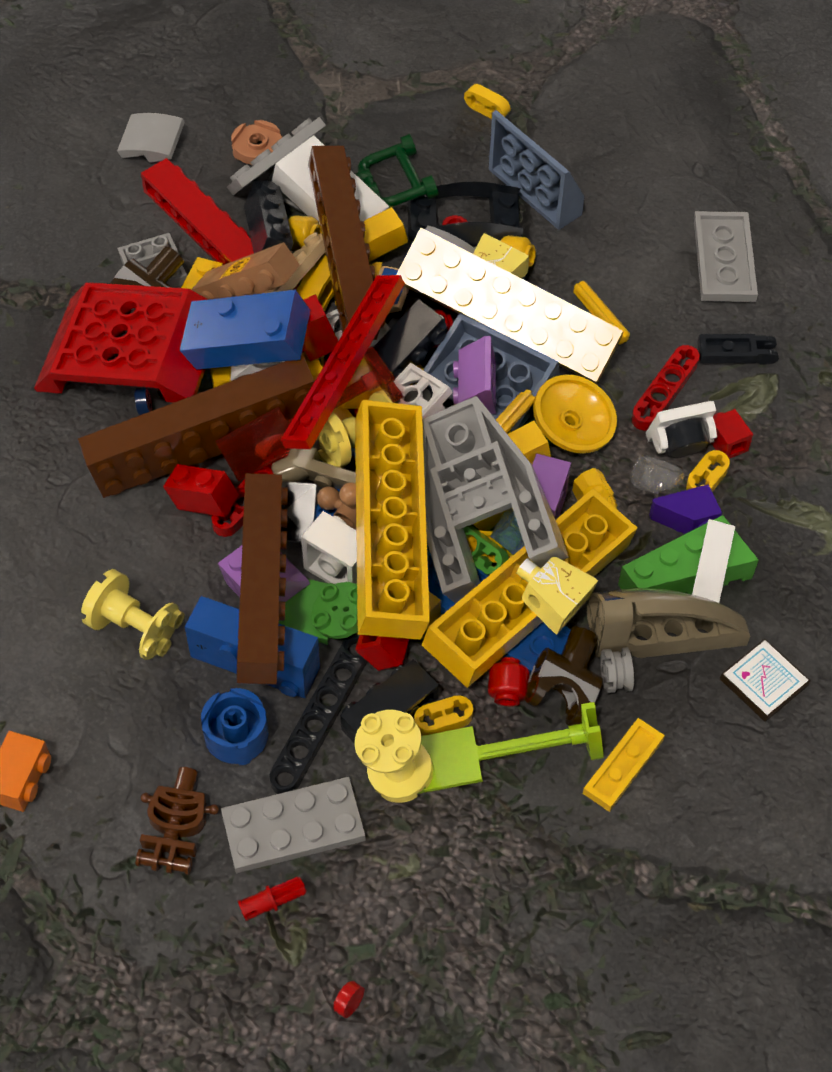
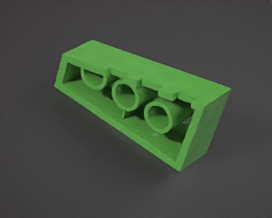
[618,515,758,594]

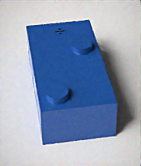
[180,290,310,370]
[185,596,320,698]

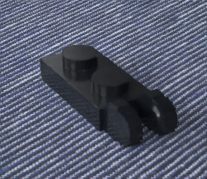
[698,334,779,365]

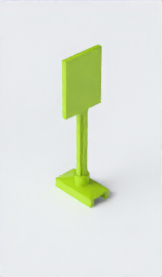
[418,702,604,794]

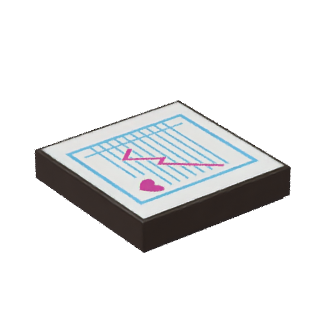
[720,639,811,722]

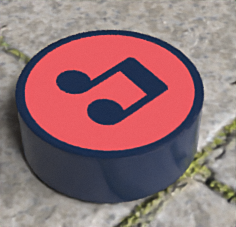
[134,387,152,415]

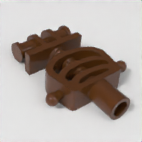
[135,767,219,875]

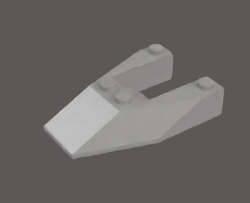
[422,396,569,603]

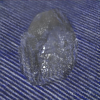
[631,456,685,494]

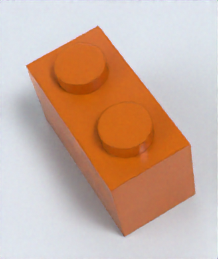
[0,730,51,812]

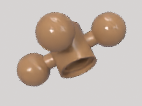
[317,482,356,530]

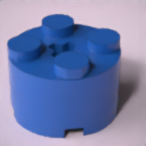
[201,688,269,765]

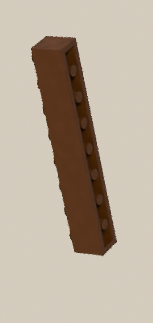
[308,146,385,340]
[237,473,288,684]

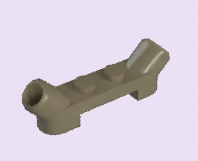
[271,447,356,490]

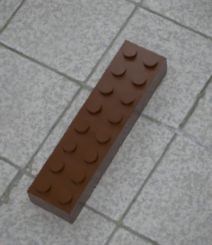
[78,355,315,498]

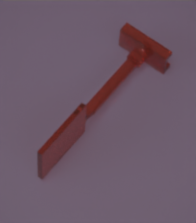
[215,347,403,481]

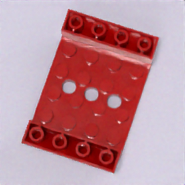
[34,282,208,403]

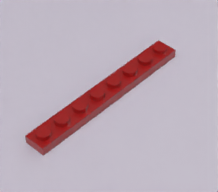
[281,275,405,450]

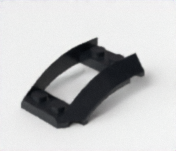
[407,182,524,246]

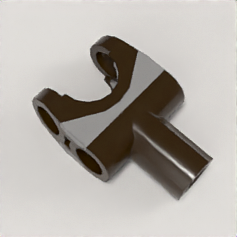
[110,246,184,288]
[525,626,603,726]

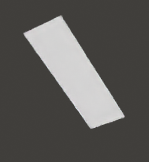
[692,519,735,603]

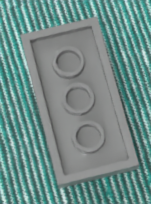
[227,117,326,195]
[694,211,758,302]
[221,777,366,874]

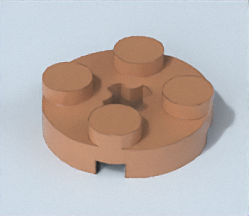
[231,120,282,165]

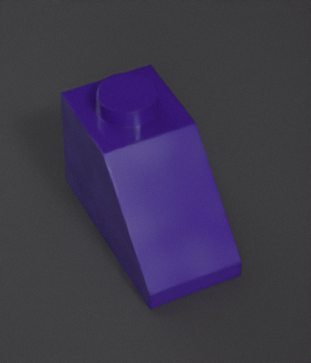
[649,484,722,534]

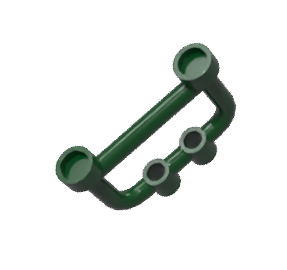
[355,134,439,208]

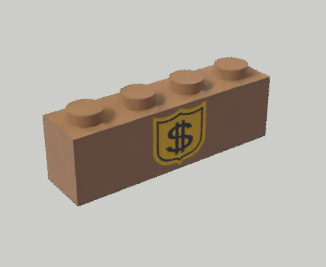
[192,242,300,300]

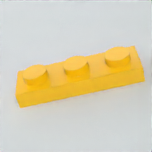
[582,718,665,812]

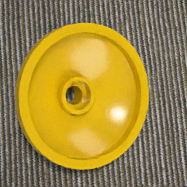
[533,375,617,453]

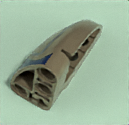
[587,588,750,658]

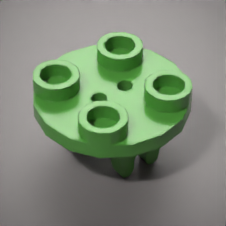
[311,582,358,639]

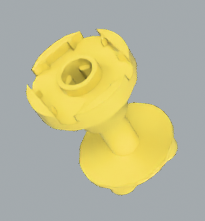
[316,390,392,468]
[81,569,185,660]
[355,710,433,803]

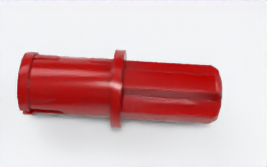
[238,877,306,921]

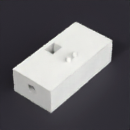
[272,135,389,224]

